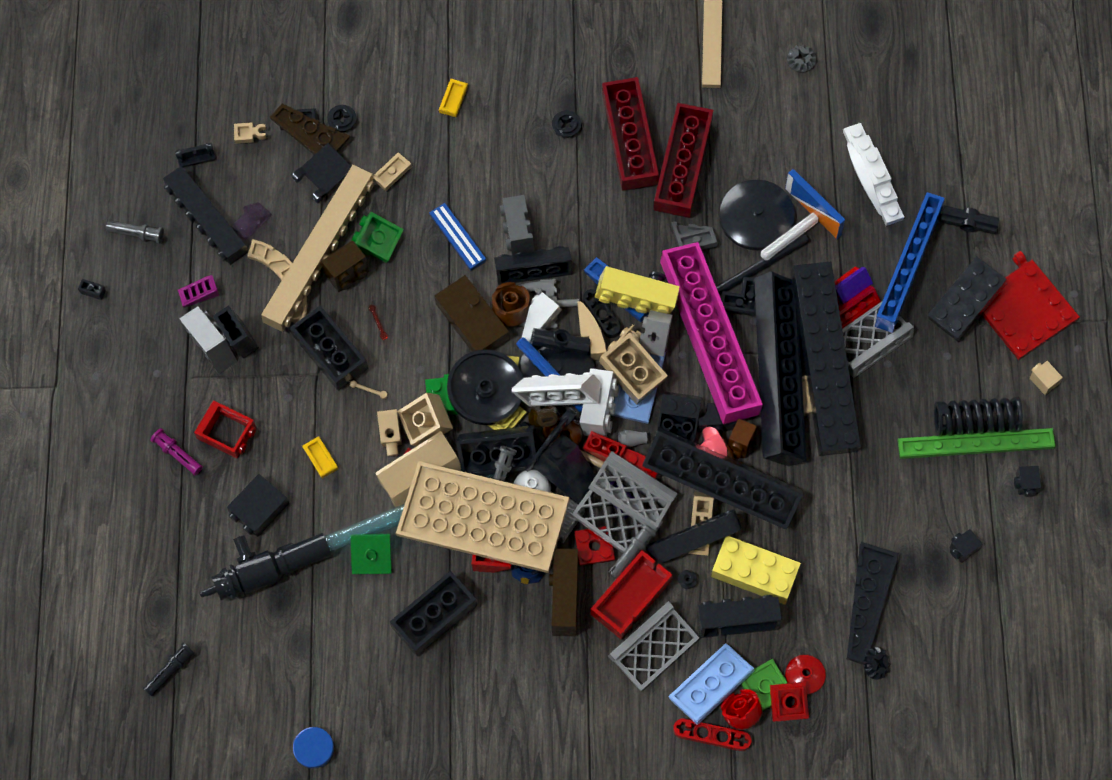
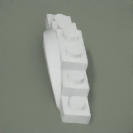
[843,123,904,226]

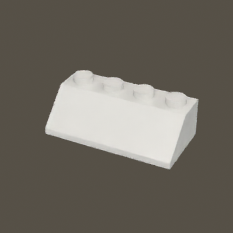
[512,373,601,407]

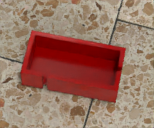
[591,550,672,639]

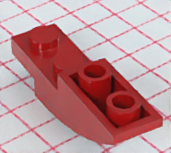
[583,431,659,480]

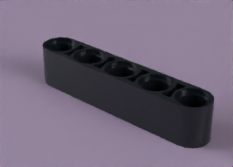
[646,510,742,565]

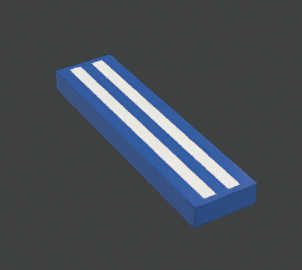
[429,203,486,271]

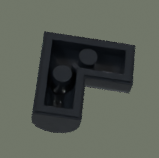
[721,277,756,316]

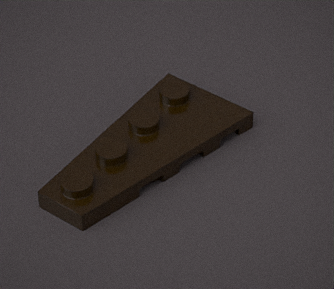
[270,103,350,155]

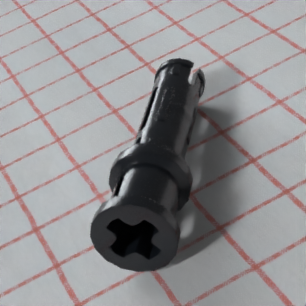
[143,642,196,696]

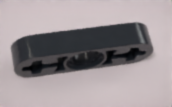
[583,289,620,338]

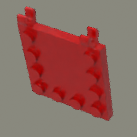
[982,251,1080,360]

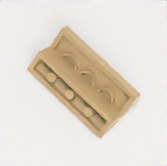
[375,431,461,510]

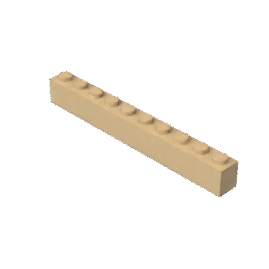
[261,165,374,332]

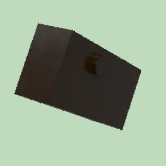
[434,275,510,352]
[549,549,578,637]

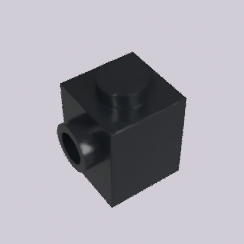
[1014,466,1041,497]
[949,529,983,563]

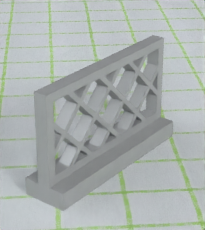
[842,302,914,378]
[588,451,677,531]
[571,482,663,555]
[608,601,699,691]

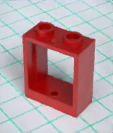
[194,400,256,458]

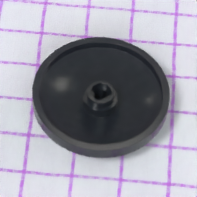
[720,180,795,251]
[519,345,595,408]
[447,350,523,425]

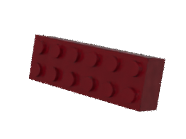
[602,77,659,191]
[654,103,714,218]

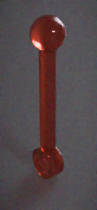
[368,305,388,340]

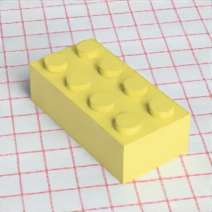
[595,266,680,314]
[711,536,801,605]

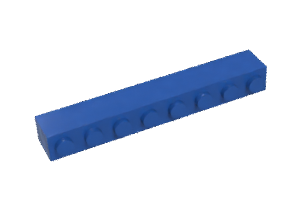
[875,192,945,333]

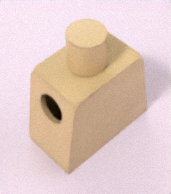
[377,409,402,456]

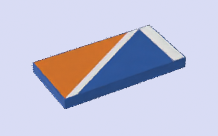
[785,169,845,239]

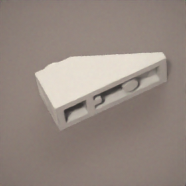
[522,292,562,344]

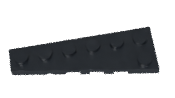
[846,542,899,664]

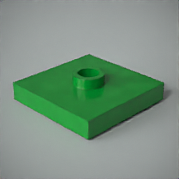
[350,534,392,574]

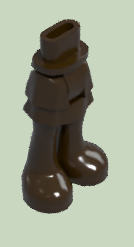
[528,405,564,427]

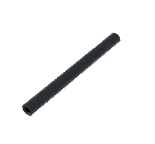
[716,234,809,295]

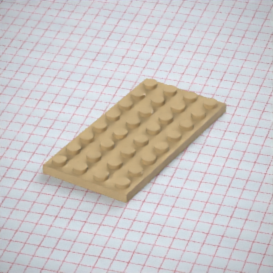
[396,461,570,573]

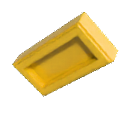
[439,79,468,117]
[302,436,338,479]

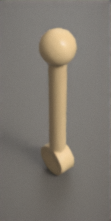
[350,380,388,399]

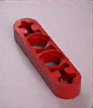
[673,719,751,751]

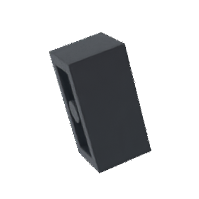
[78,279,106,300]

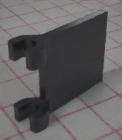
[291,143,352,204]

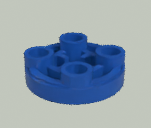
[293,727,334,768]

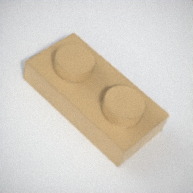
[373,153,412,191]

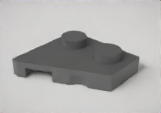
[671,222,717,250]

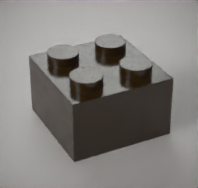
[322,240,369,292]

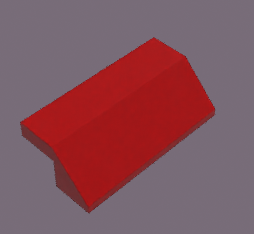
[835,267,881,329]

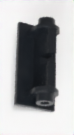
[175,143,215,167]

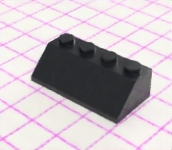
[494,246,572,285]
[456,425,538,476]

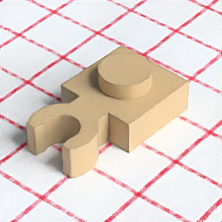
[234,123,266,144]

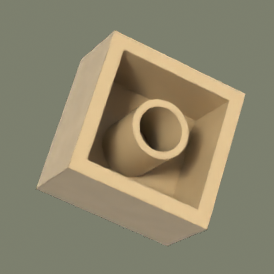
[397,393,453,446]

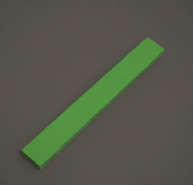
[897,428,1055,459]

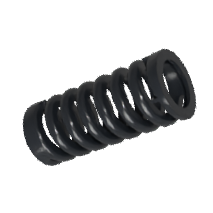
[934,397,1023,436]

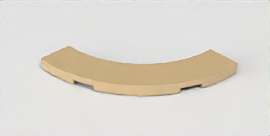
[247,239,308,323]

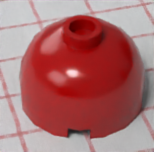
[721,689,762,730]

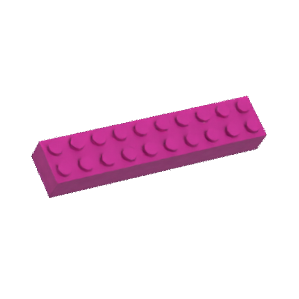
[660,242,763,424]

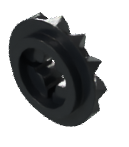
[327,105,356,133]
[552,110,581,138]
[863,647,891,680]

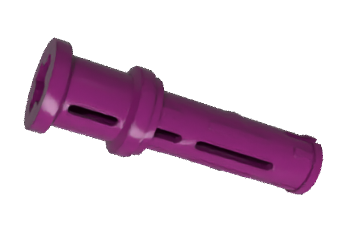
[150,428,203,476]

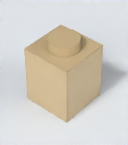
[1030,361,1063,395]

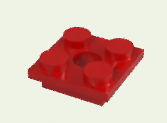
[574,526,615,566]
[770,682,809,722]

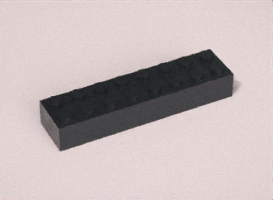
[642,427,803,530]

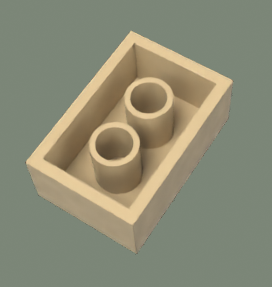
[599,333,668,405]

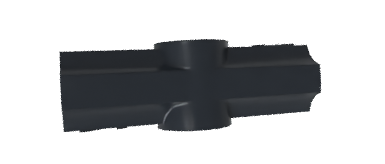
[940,205,999,234]
[530,328,590,355]

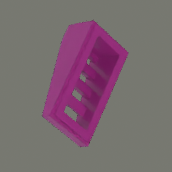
[178,275,219,308]

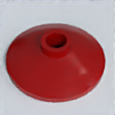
[785,655,826,695]

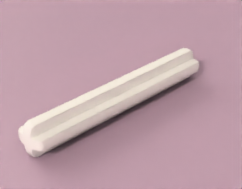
[761,213,819,260]

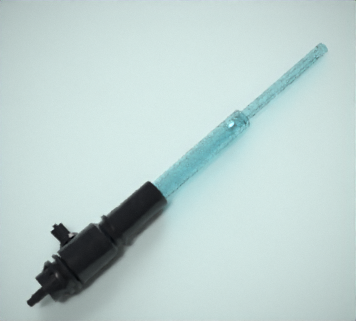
[200,472,509,600]

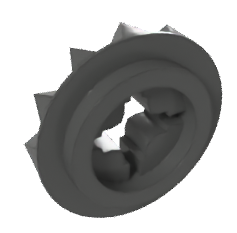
[787,44,816,72]

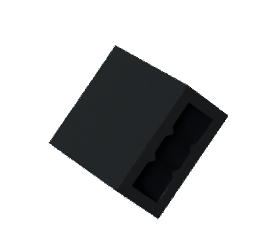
[213,305,259,358]
[227,474,290,537]

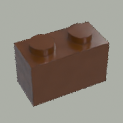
[728,418,756,459]

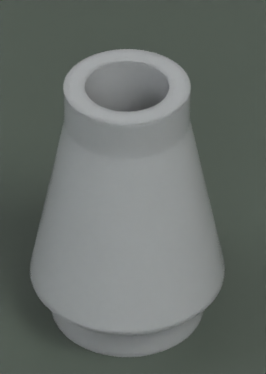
[618,429,647,448]

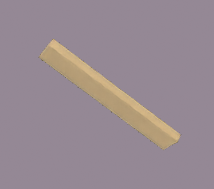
[702,0,722,88]

